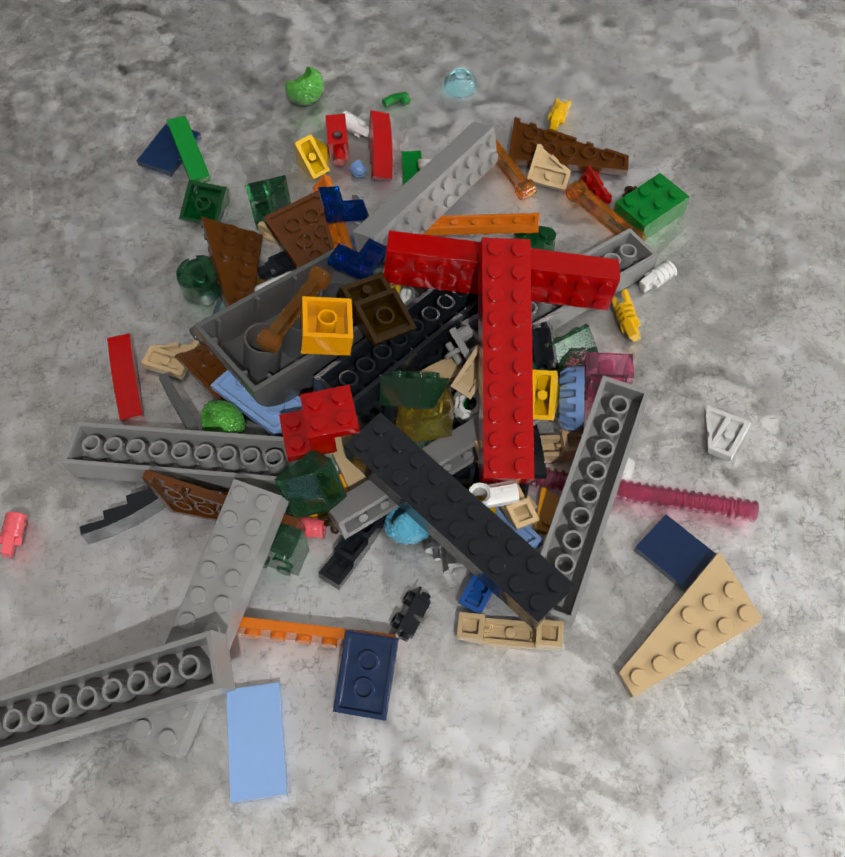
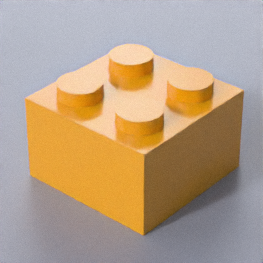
[300,296,353,356]

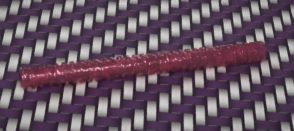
[529,467,759,522]

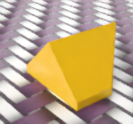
[293,134,330,180]
[532,370,559,421]

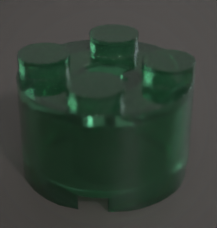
[176,255,222,307]

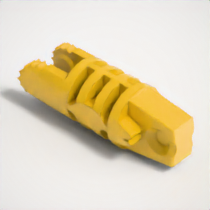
[547,98,571,130]
[611,289,641,342]

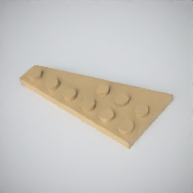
[617,551,763,697]

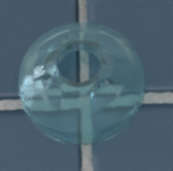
[444,68,477,98]

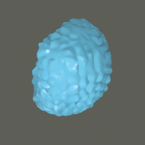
[383,507,430,545]

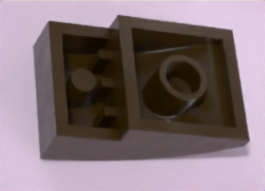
[338,272,417,345]

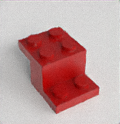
[279,385,360,462]

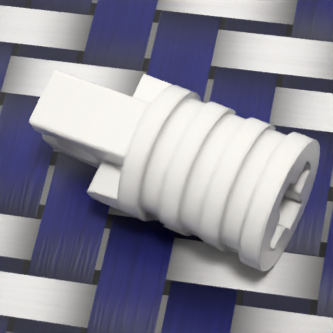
[342,111,369,138]
[639,260,677,293]

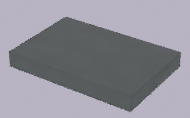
[159,373,200,431]

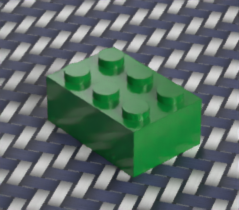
[612,173,690,241]

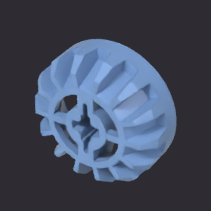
[559,366,585,431]

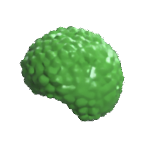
[285,67,324,106]
[201,400,246,434]

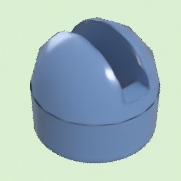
[349,160,366,178]

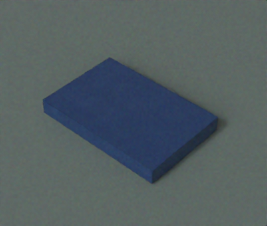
[137,123,202,177]
[634,514,716,591]
[333,629,399,721]

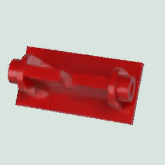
[579,165,612,209]

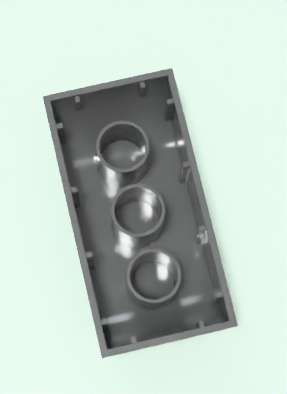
[194,244,375,407]

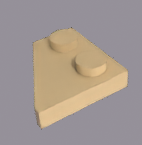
[140,340,201,380]

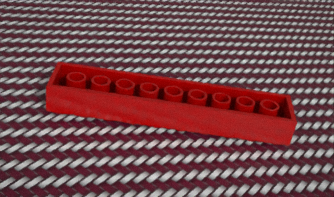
[384,230,620,311]
[478,237,534,484]

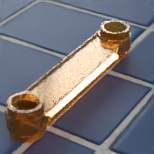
[495,134,537,200]
[565,180,646,242]
[256,265,333,354]

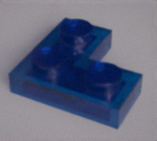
[318,186,368,223]
[328,238,387,279]

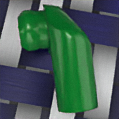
[382,92,411,108]

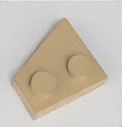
[527,144,571,192]

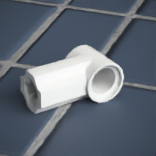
[469,481,520,508]

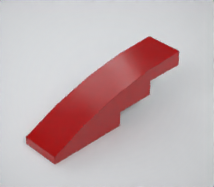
[368,110,393,182]
[107,333,145,421]

